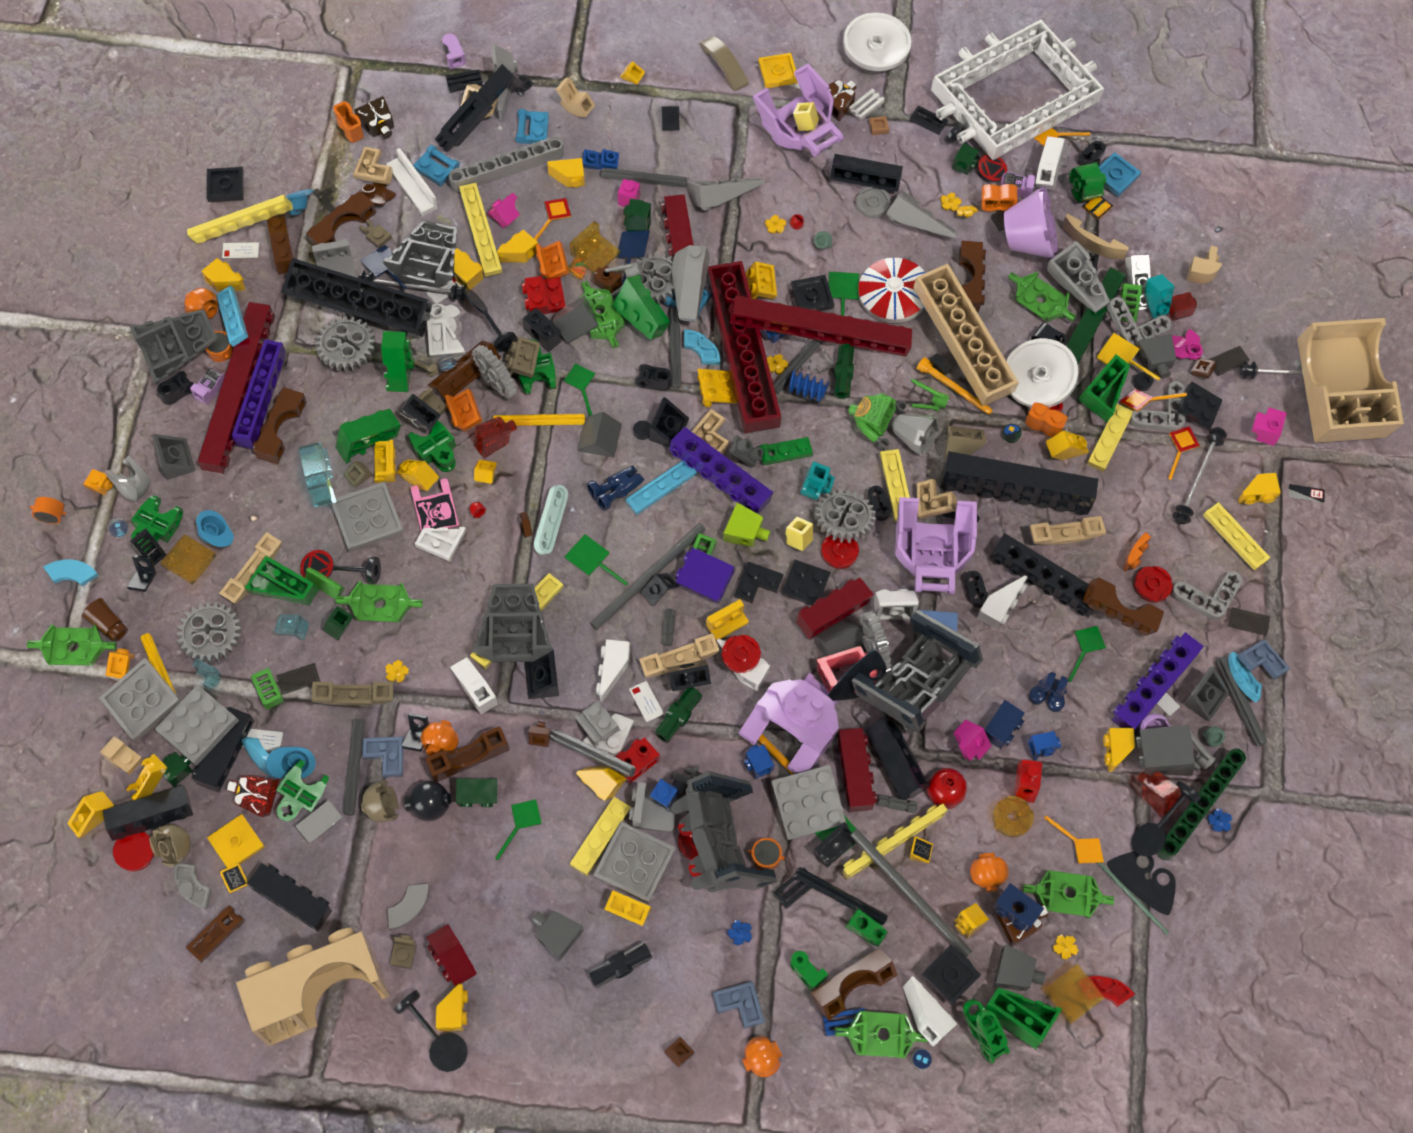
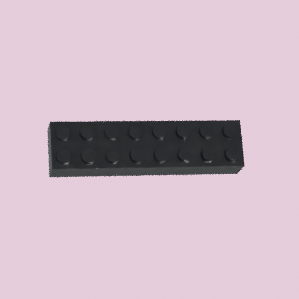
[281,258,433,337]
[940,451,1098,515]

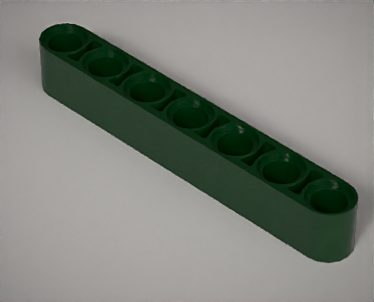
[1066,267,1127,365]
[1157,748,1246,861]

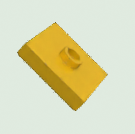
[758,53,798,88]
[207,814,265,868]

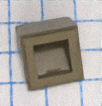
[343,461,373,487]

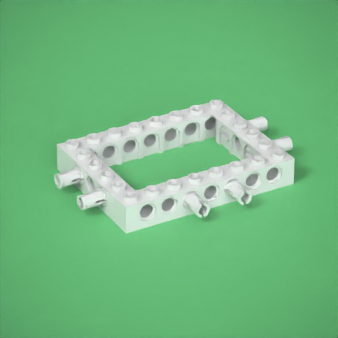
[931,20,1104,160]

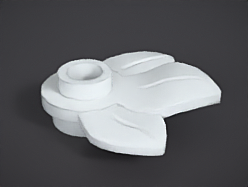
[430,303,461,332]

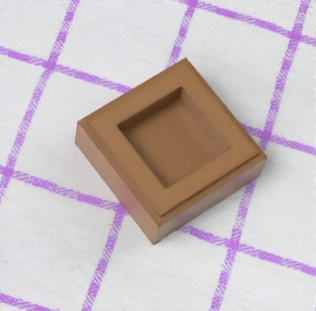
[869,116,889,136]

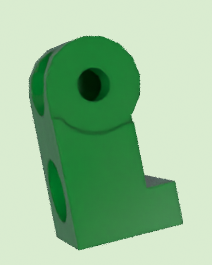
[845,909,888,947]
[790,951,828,992]

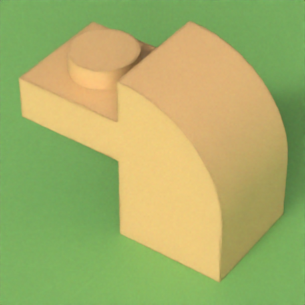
[556,78,596,117]
[1187,246,1222,284]
[99,736,143,775]

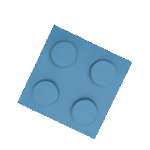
[1099,152,1141,197]

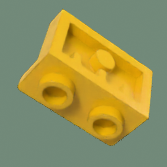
[746,261,777,299]
[706,599,749,641]

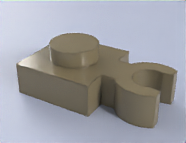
[359,219,392,249]

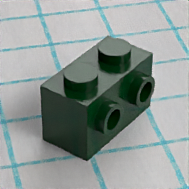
[623,199,651,231]
[456,778,498,807]

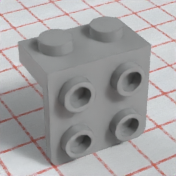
[312,239,356,277]
[629,782,678,833]

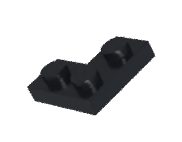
[734,562,784,603]

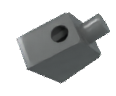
[1136,334,1176,379]
[531,911,584,962]
[993,945,1046,991]

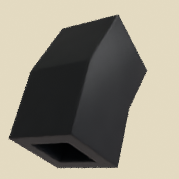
[929,353,953,376]

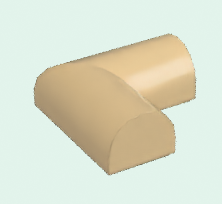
[353,147,393,185]
[692,409,729,455]
[916,479,957,519]

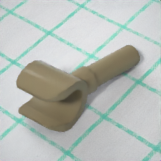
[415,360,439,377]

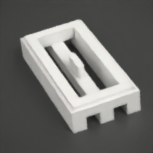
[848,88,885,121]

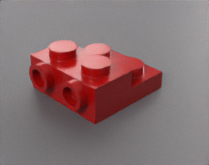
[522,276,566,314]

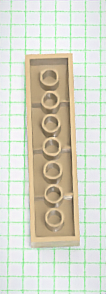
[913,264,1019,406]

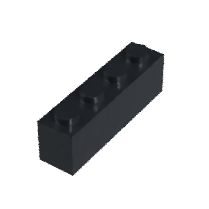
[830,154,903,192]
[193,707,255,793]
[866,717,930,800]
[103,785,193,841]
[246,863,332,932]

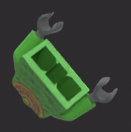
[849,393,906,451]

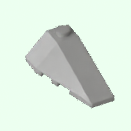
[491,44,518,122]
[687,178,765,210]
[886,190,958,238]
[1047,241,1110,313]
[672,245,710,321]

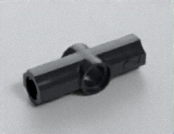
[588,942,652,988]

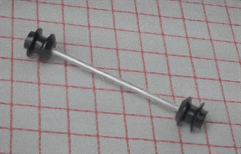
[358,270,467,302]
[1239,361,1303,380]
[1172,427,1227,524]

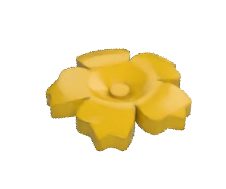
[940,192,962,212]
[956,205,978,218]
[765,215,786,234]
[767,354,788,374]
[385,660,409,683]
[1053,934,1079,960]

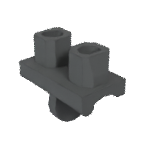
[730,435,763,468]
[672,765,703,794]

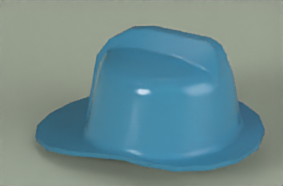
[285,189,314,215]
[196,510,234,547]
[266,747,316,779]

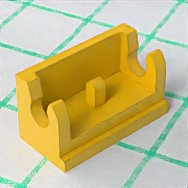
[374,440,396,483]
[126,754,167,800]
[604,890,653,926]

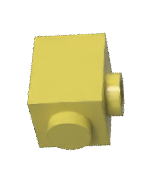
[793,102,819,131]
[786,517,813,551]

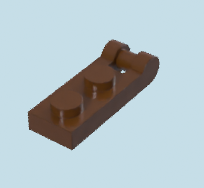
[186,906,245,963]

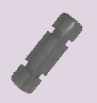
[662,609,676,646]
[878,794,918,813]

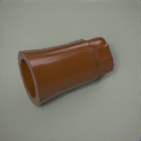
[82,598,128,642]

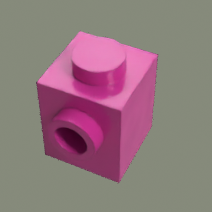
[618,179,640,207]

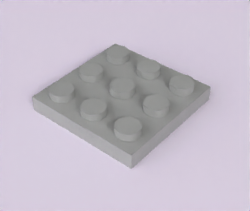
[330,482,404,552]
[99,658,181,742]
[155,685,239,766]
[771,765,846,840]
[593,822,676,904]

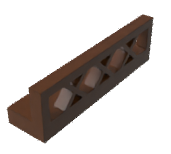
[428,340,501,403]

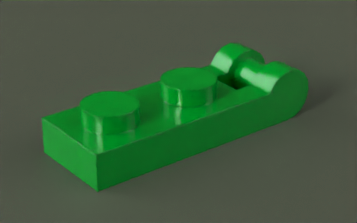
[758,437,813,465]

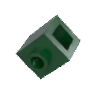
[952,143,979,175]
[322,606,354,641]
[163,752,193,787]

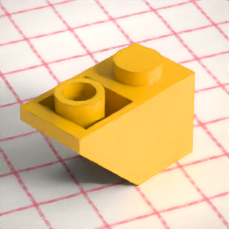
[497,229,538,263]
[454,248,484,289]
[201,258,245,291]
[1046,431,1089,460]
[396,459,439,491]
[1238,473,1281,505]
[1103,728,1135,772]
[576,766,626,801]
[954,903,989,938]
[436,984,468,1032]

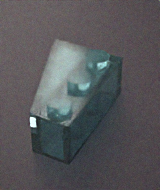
[299,442,336,507]

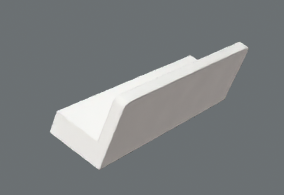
[386,148,438,217]

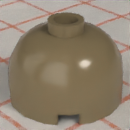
[361,781,399,823]
[149,824,191,867]

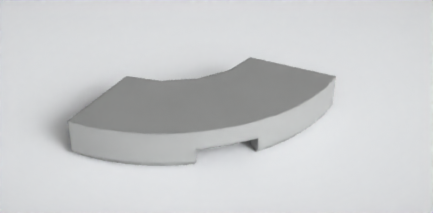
[174,863,212,910]
[388,884,429,930]

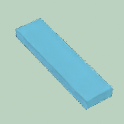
[216,285,248,347]
[626,461,697,515]

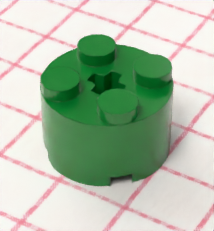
[1069,162,1106,202]

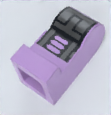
[442,34,466,69]
[1000,172,1036,198]
[190,368,225,405]

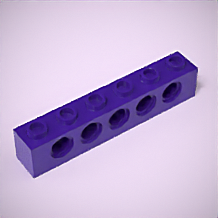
[232,339,286,449]
[669,427,773,514]
[1112,632,1204,730]

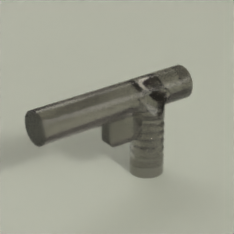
[313,184,337,213]

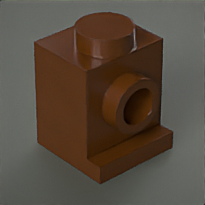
[594,265,622,294]

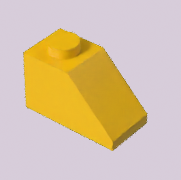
[547,158,585,187]
[67,791,114,838]

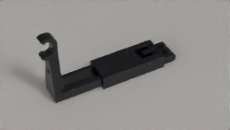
[435,64,533,152]

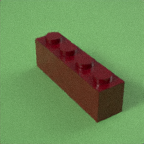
[661,194,694,260]
[796,577,874,640]
[837,728,877,813]

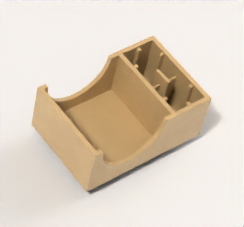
[1297,318,1404,443]
[236,928,390,1046]

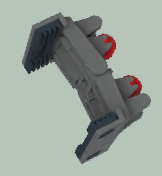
[852,610,983,734]
[672,771,777,892]

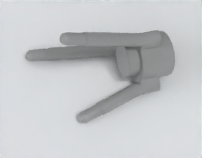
[605,261,643,297]
[1190,731,1216,770]

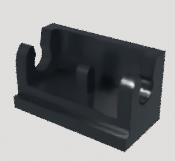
[814,822,856,868]

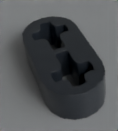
[1078,141,1106,166]
[867,486,891,521]
[964,571,988,607]

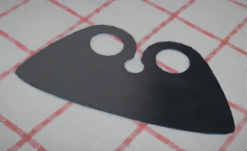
[828,650,887,701]
[1107,851,1176,915]

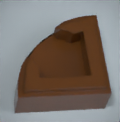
[519,512,533,537]

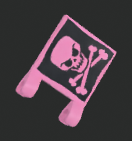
[411,478,459,531]

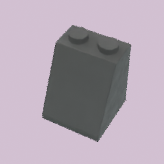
[1136,725,1195,776]

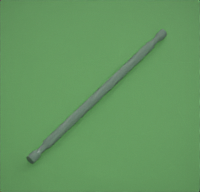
[1097,863,1169,935]

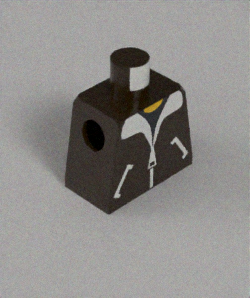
[354,96,394,139]

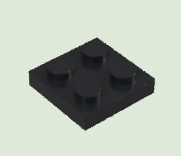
[207,167,244,202]
[791,275,835,311]
[1177,382,1223,430]
[782,559,831,606]
[921,945,981,1006]

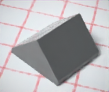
[553,295,599,344]
[578,412,622,458]
[152,434,195,480]
[815,618,866,656]
[1183,666,1230,721]

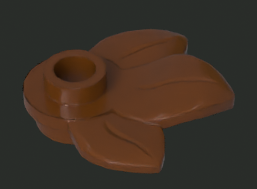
[360,182,396,205]

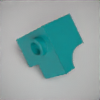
[800,461,835,500]

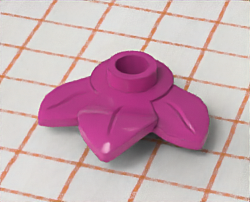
[1172,329,1203,360]

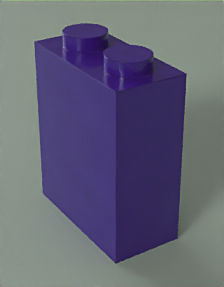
[675,547,736,604]

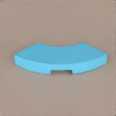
[684,329,720,365]
[43,559,99,586]
[1228,652,1262,703]
[242,737,279,780]

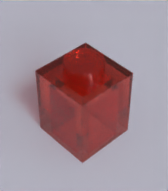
[1169,292,1197,321]

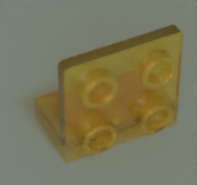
[570,221,620,273]

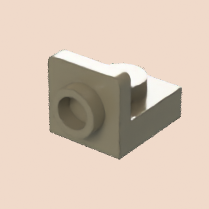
[419,388,448,415]
[390,935,417,969]

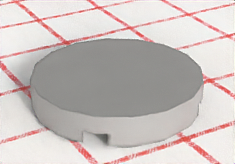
[856,187,891,219]

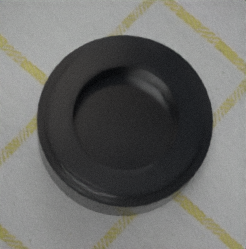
[1133,372,1153,391]
[633,421,651,440]

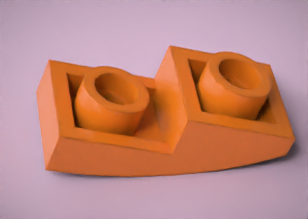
[1123,532,1151,572]

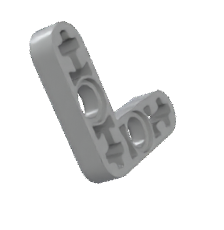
[1107,297,1171,346]
[1130,381,1185,432]
[1171,572,1242,620]

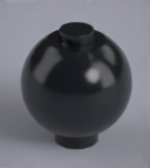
[404,781,451,821]

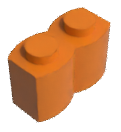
[333,101,364,143]
[982,184,1017,211]
[1025,402,1068,438]

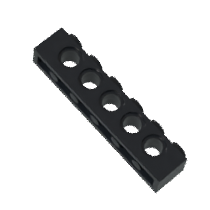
[990,533,1094,618]

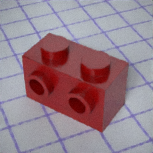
[616,737,660,785]

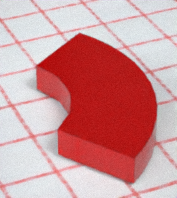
[1075,976,1135,1007]

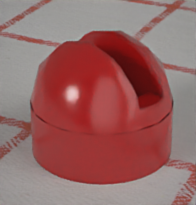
[790,214,804,230]
[469,502,486,518]

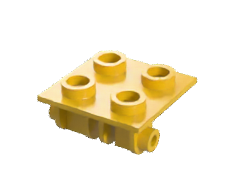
[697,368,737,407]

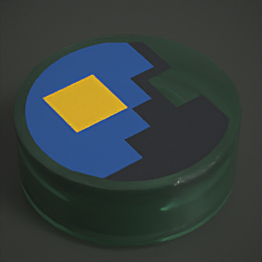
[1002,424,1022,443]

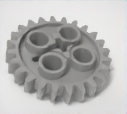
[626,253,675,305]
[315,316,376,372]
[472,345,517,399]
[814,489,876,543]
[176,601,243,664]
[860,611,891,674]

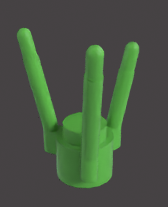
[911,379,949,412]

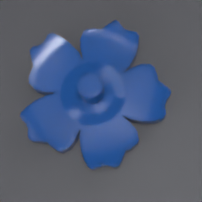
[1207,808,1233,832]
[727,920,752,946]

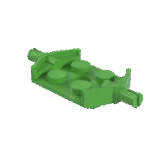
[1008,272,1077,322]
[580,281,625,348]
[336,581,423,622]
[27,625,117,666]
[1023,870,1114,919]
[835,1011,927,1058]

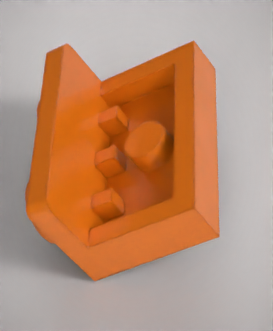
[536,241,570,279]
[445,389,483,432]

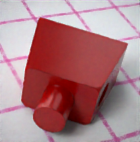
[1014,759,1042,803]

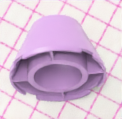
[1004,187,1058,258]

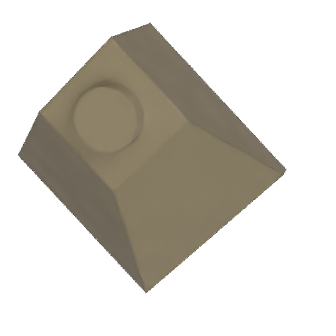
[945,425,986,457]

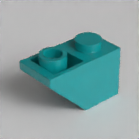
[1144,274,1175,319]

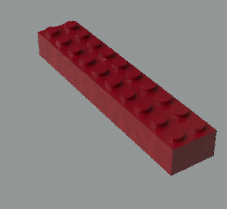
[707,261,781,434]

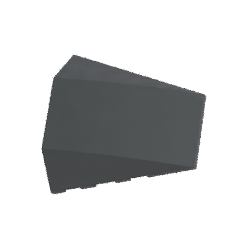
[383,220,457,288]
[129,309,218,384]
[473,583,552,662]

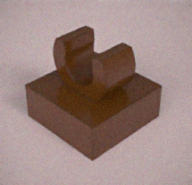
[529,721,550,747]

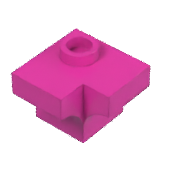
[486,193,520,228]
[1251,407,1287,446]
[953,719,991,761]

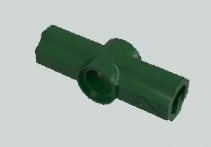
[834,344,854,399]
[654,687,703,743]

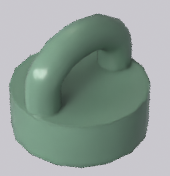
[814,231,832,249]
[1202,726,1225,747]

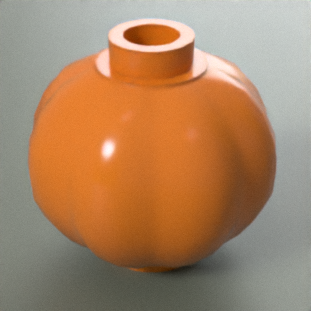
[184,287,218,319]
[421,720,459,756]
[970,853,1009,892]
[742,1036,783,1077]

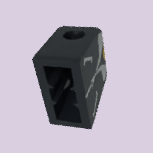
[399,394,441,430]

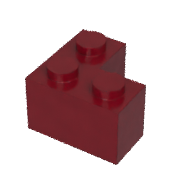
[426,924,477,987]

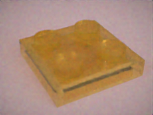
[160,534,217,585]
[1045,964,1104,1024]

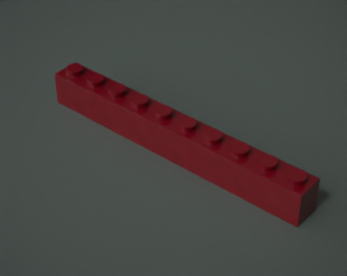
[730,295,912,356]
[198,302,275,474]

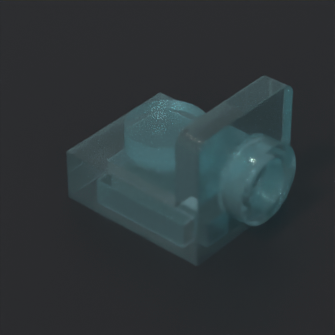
[274,614,309,640]
[193,658,221,691]

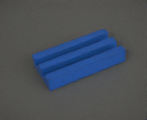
[823,1008,865,1037]

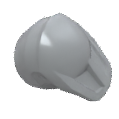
[104,456,151,502]

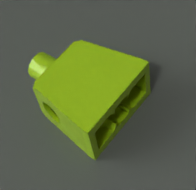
[723,503,771,547]

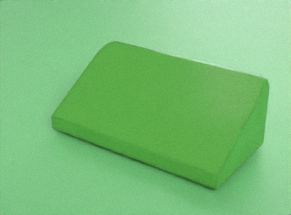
[305,567,345,599]

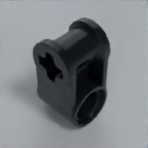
[1031,323,1068,345]
[635,364,672,391]
[157,371,194,405]

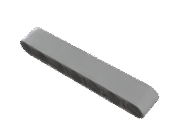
[449,136,564,192]

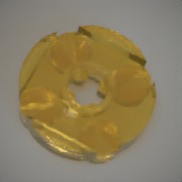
[992,796,1034,837]

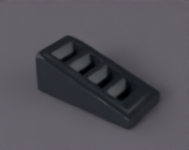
[130,528,167,566]

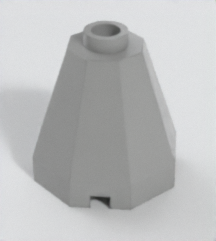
[892,414,940,455]

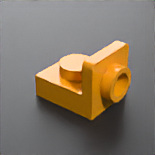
[83,469,113,495]
[105,648,135,679]

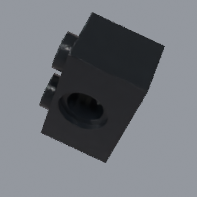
[523,308,562,352]
[667,660,711,691]

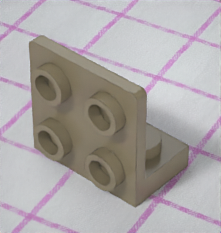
[504,336,540,378]

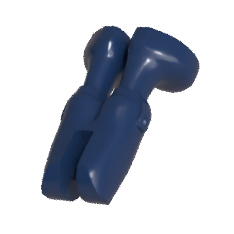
[586,465,644,511]
[1029,672,1068,712]

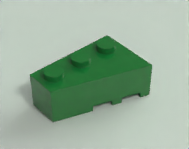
[612,274,670,340]
[381,331,415,392]
[1078,354,1130,422]
[335,408,401,464]
[245,556,320,605]
[984,988,1063,1049]

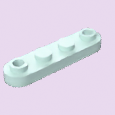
[534,485,568,555]

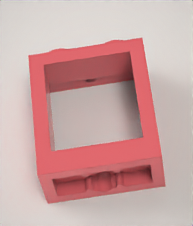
[817,646,878,693]

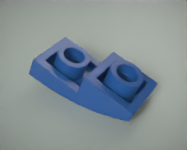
[582,149,619,170]

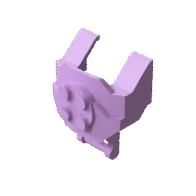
[753,64,844,157]
[895,497,977,594]
[739,673,839,774]

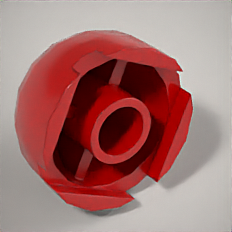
[927,768,967,809]

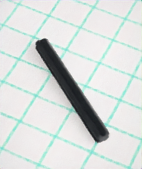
[794,867,888,925]

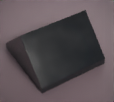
[649,397,689,448]
[525,649,559,699]

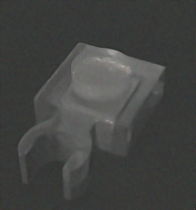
[801,349,835,377]

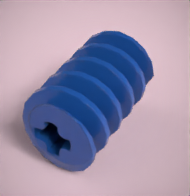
[789,370,830,402]

